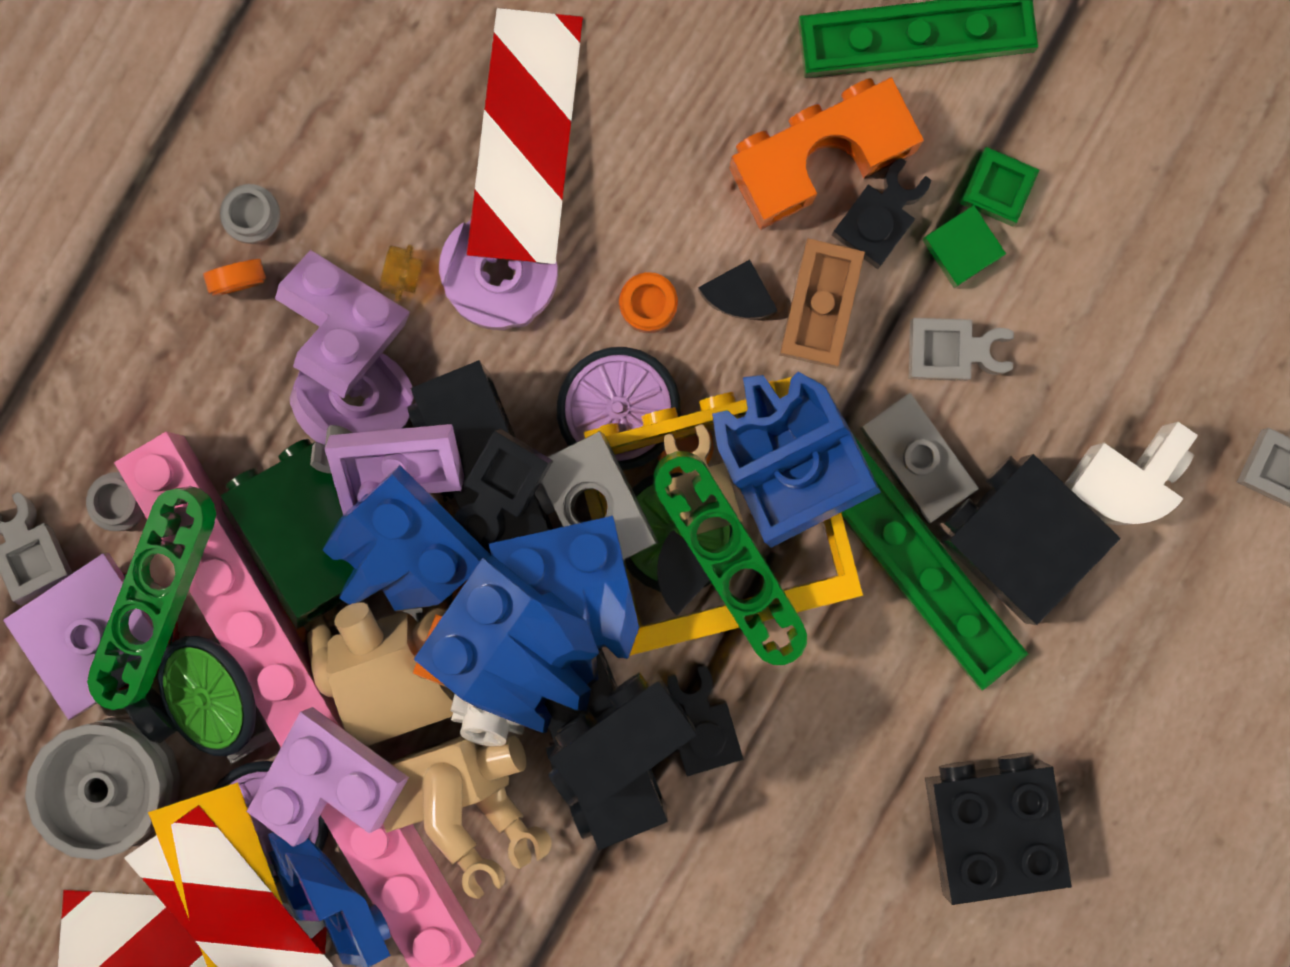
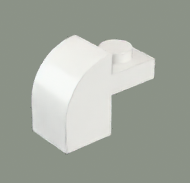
[1065,422,1198,525]

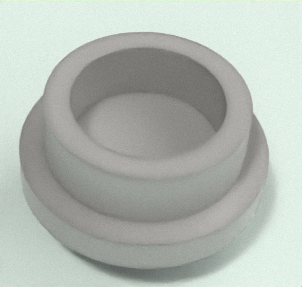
[220,184,280,244]
[86,472,144,531]

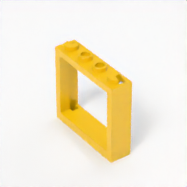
[584,377,863,656]

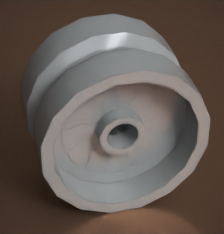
[25,717,181,860]

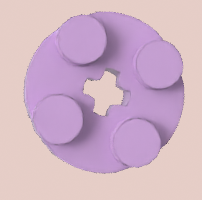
[439,220,558,330]
[290,354,413,445]

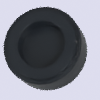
[125,687,178,743]

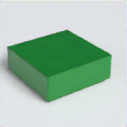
[960,147,1040,227]
[922,205,1006,288]

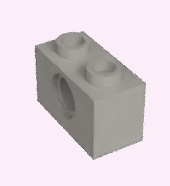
[535,431,659,560]

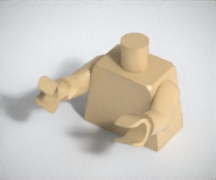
[304,596,455,746]
[383,736,552,899]

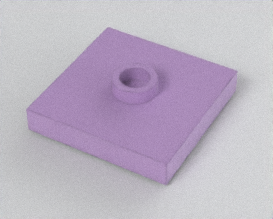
[3,553,170,720]

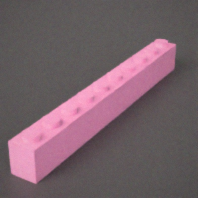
[114,432,482,967]

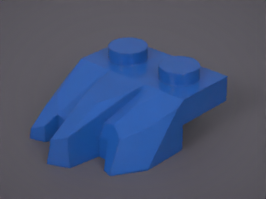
[712,371,881,548]
[323,465,490,611]
[489,516,639,686]
[414,555,599,733]
[267,832,391,967]

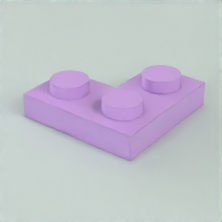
[275,250,410,398]
[325,424,465,515]
[246,707,409,847]

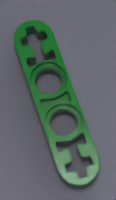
[654,451,807,665]
[87,486,216,710]

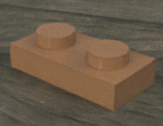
[779,238,865,369]

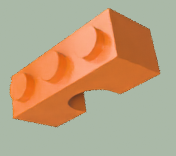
[729,77,924,230]

